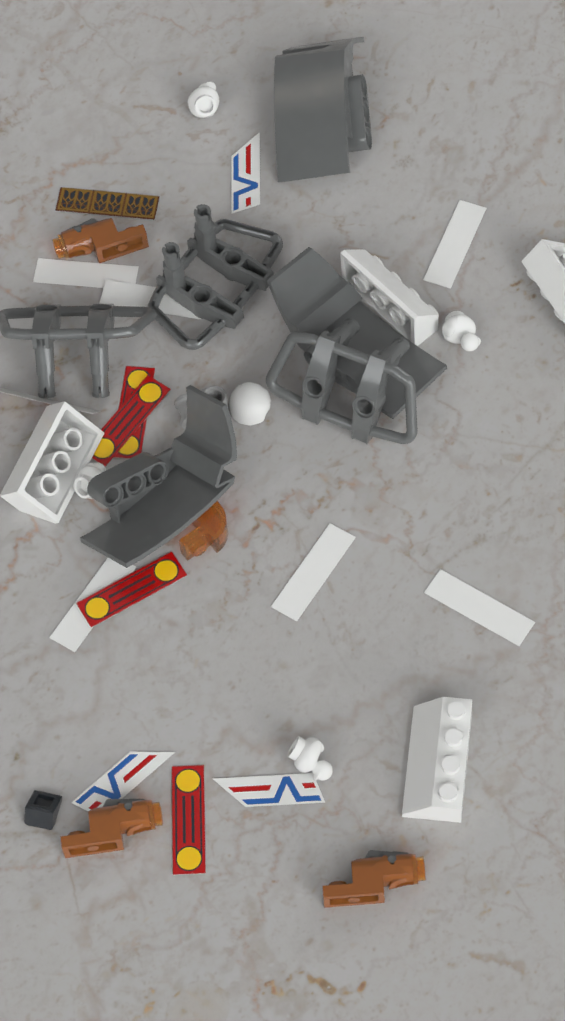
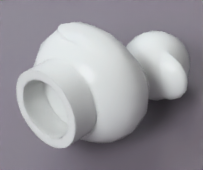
[187,82,219,118]
[442,311,481,352]
[74,462,106,499]
[287,736,333,781]

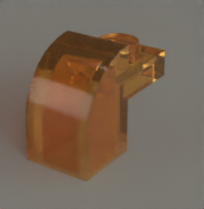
[179,501,228,561]

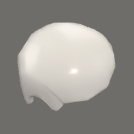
[229,382,271,426]

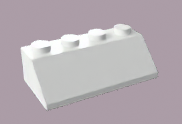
[521,239,565,323]
[340,249,439,346]
[0,401,104,524]
[402,697,472,823]

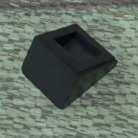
[24,790,62,830]

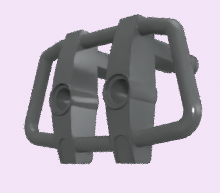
[148,204,283,350]
[0,304,157,398]
[266,318,418,444]

